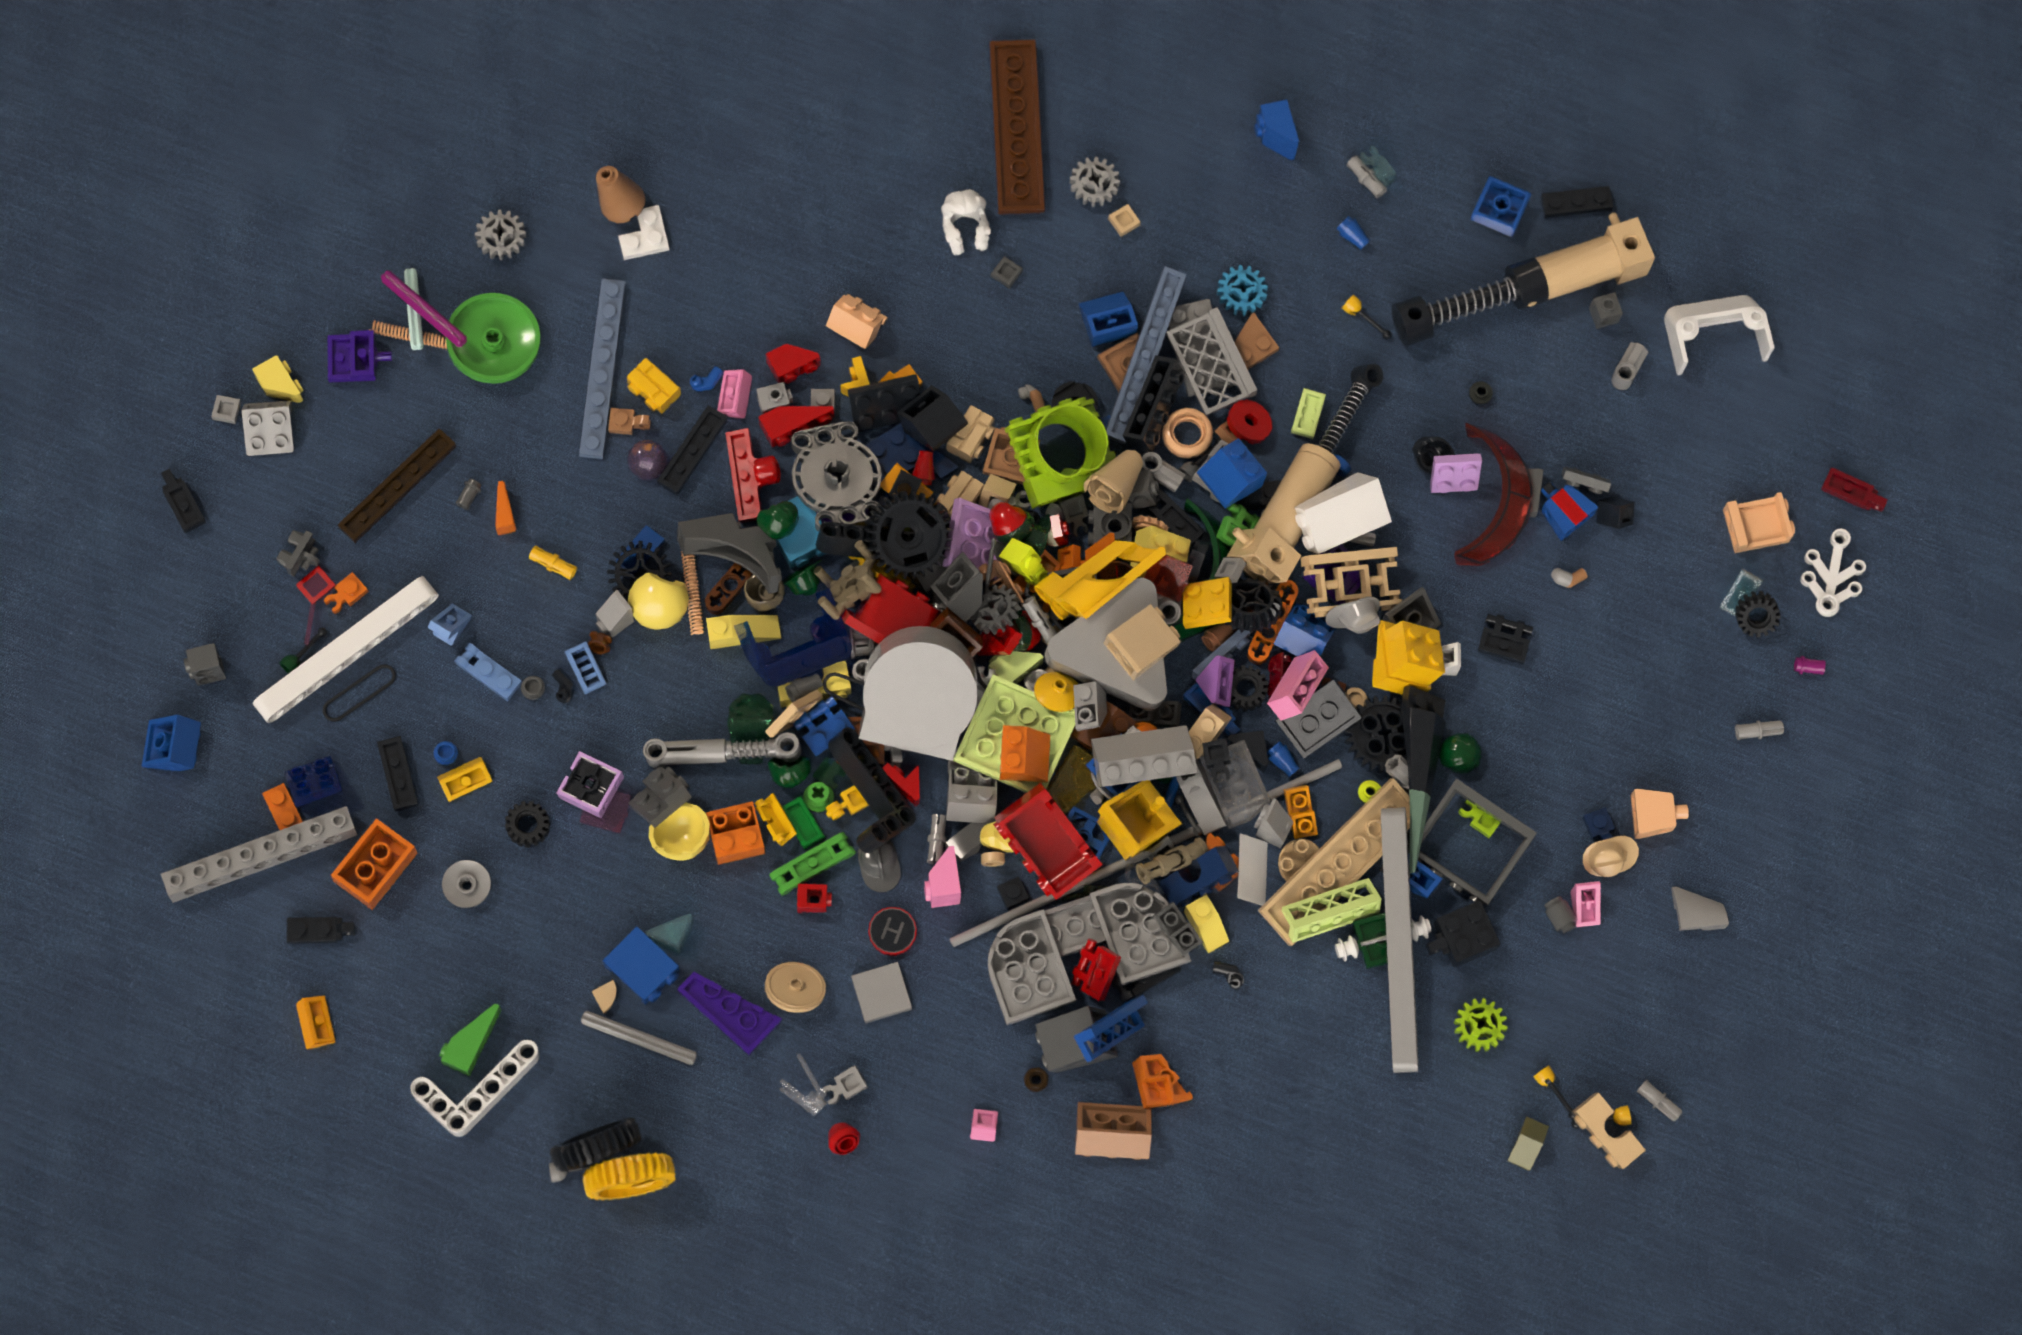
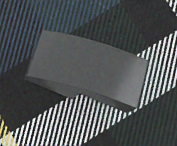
[1129,701,1182,727]
[945,823,986,862]
[1153,902,1203,956]

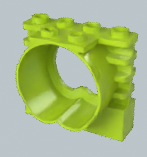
[1005,397,1116,509]

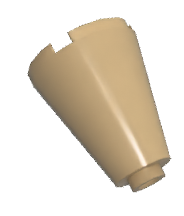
[1084,450,1143,514]

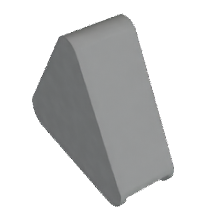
[1045,578,1167,711]

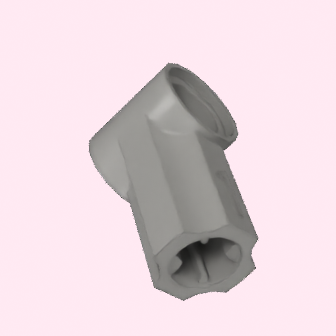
[1611,342,1649,390]
[1141,452,1186,493]
[1385,754,1409,795]

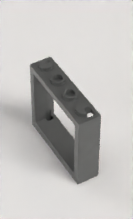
[1408,778,1537,906]

